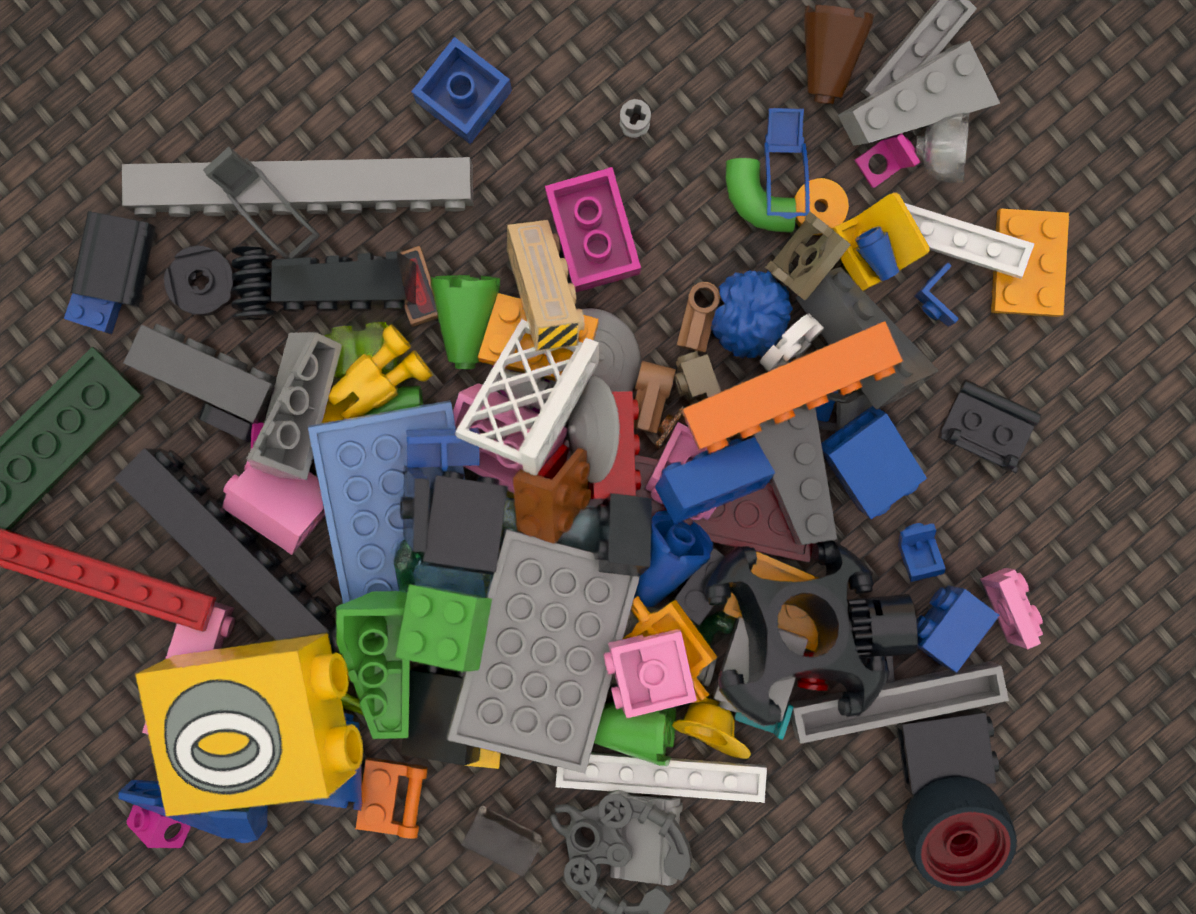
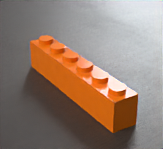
[682,321,903,453]

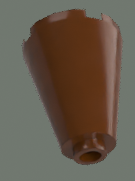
[804,5,874,105]

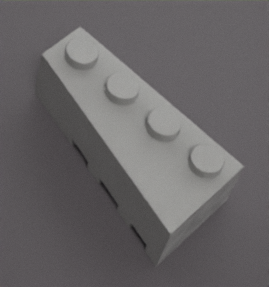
[838,41,1000,146]

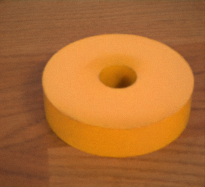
[794,178,849,235]

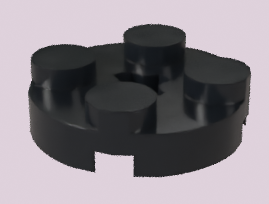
[164,246,236,316]

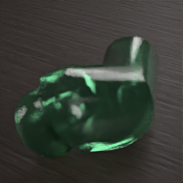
[393,539,422,592]
[698,611,735,646]

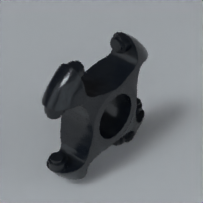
[704,540,890,726]

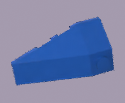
[119,780,267,843]

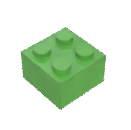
[396,584,492,672]

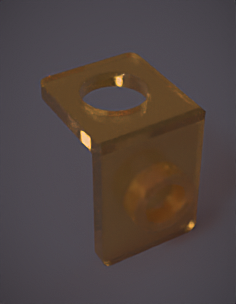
[655,406,684,449]

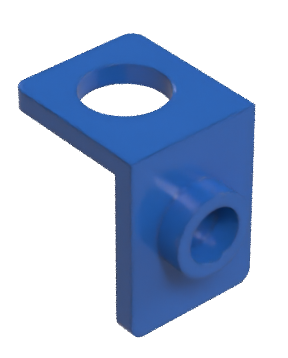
[914,262,959,327]

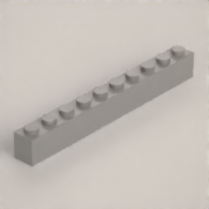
[122,157,474,218]

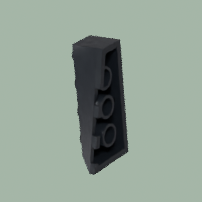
[271,251,417,312]

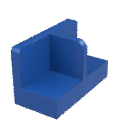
[406,428,480,471]

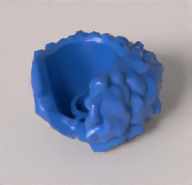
[711,270,793,359]

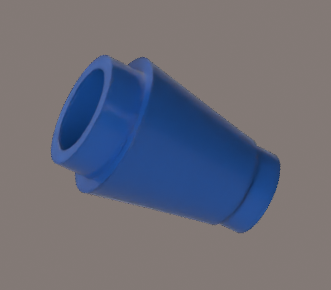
[855,226,900,281]

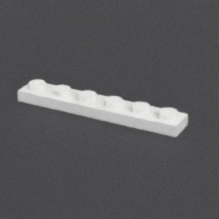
[556,752,767,803]

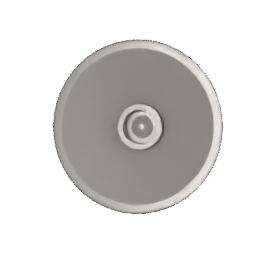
[549,308,641,392]
[568,376,619,483]

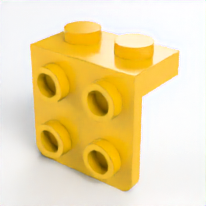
[832,192,929,291]

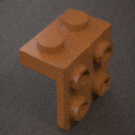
[513,448,591,544]

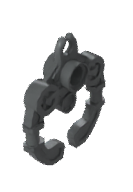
[549,790,692,914]

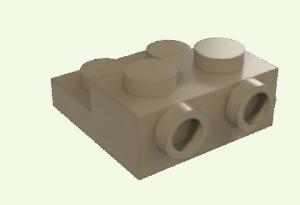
[674,351,721,402]

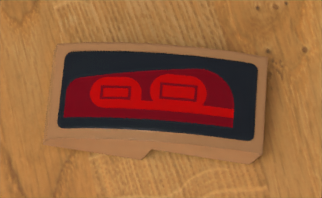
[401,246,438,327]

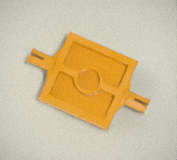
[622,596,718,703]

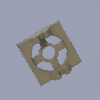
[765,212,851,300]

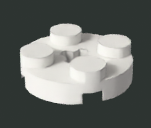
[760,314,824,371]

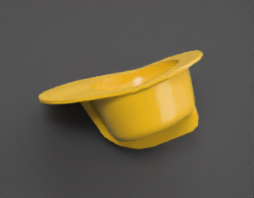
[672,698,751,759]

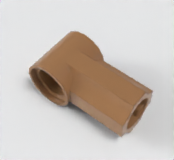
[676,282,720,353]
[633,361,676,434]

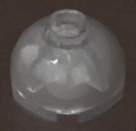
[916,113,969,183]

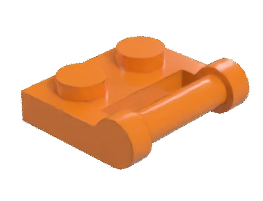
[355,758,428,839]

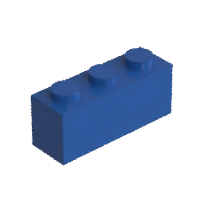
[655,437,775,524]

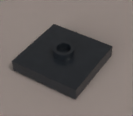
[400,466,429,552]

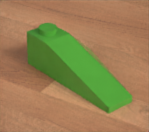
[336,591,410,739]

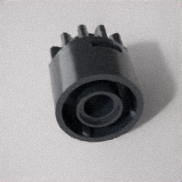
[847,594,918,658]

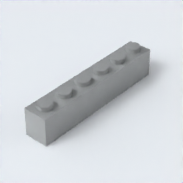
[790,661,1009,744]

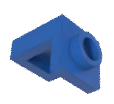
[898,523,946,582]

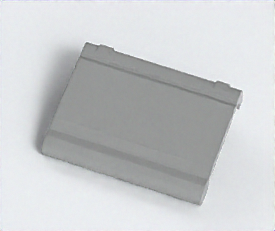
[610,794,683,886]

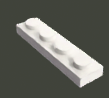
[905,203,1034,279]

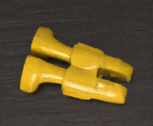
[328,324,433,419]

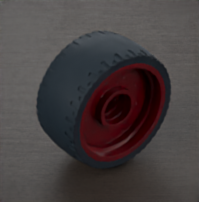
[902,777,1017,892]

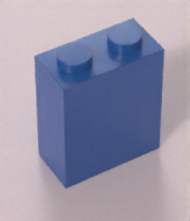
[821,406,927,519]

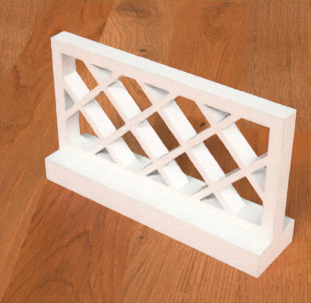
[456,319,599,476]

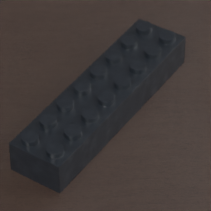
[114,448,343,657]

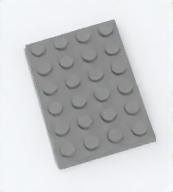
[446,529,640,773]

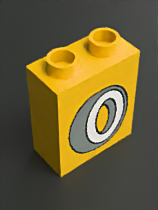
[136,633,363,817]

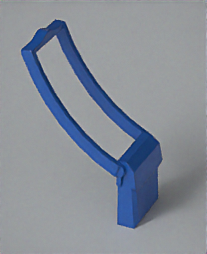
[764,108,810,219]

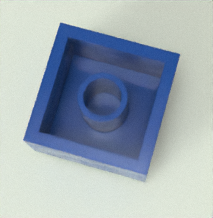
[411,37,512,144]
[916,585,1000,673]

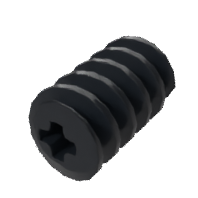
[232,246,276,321]

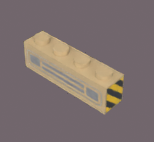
[507,220,584,351]

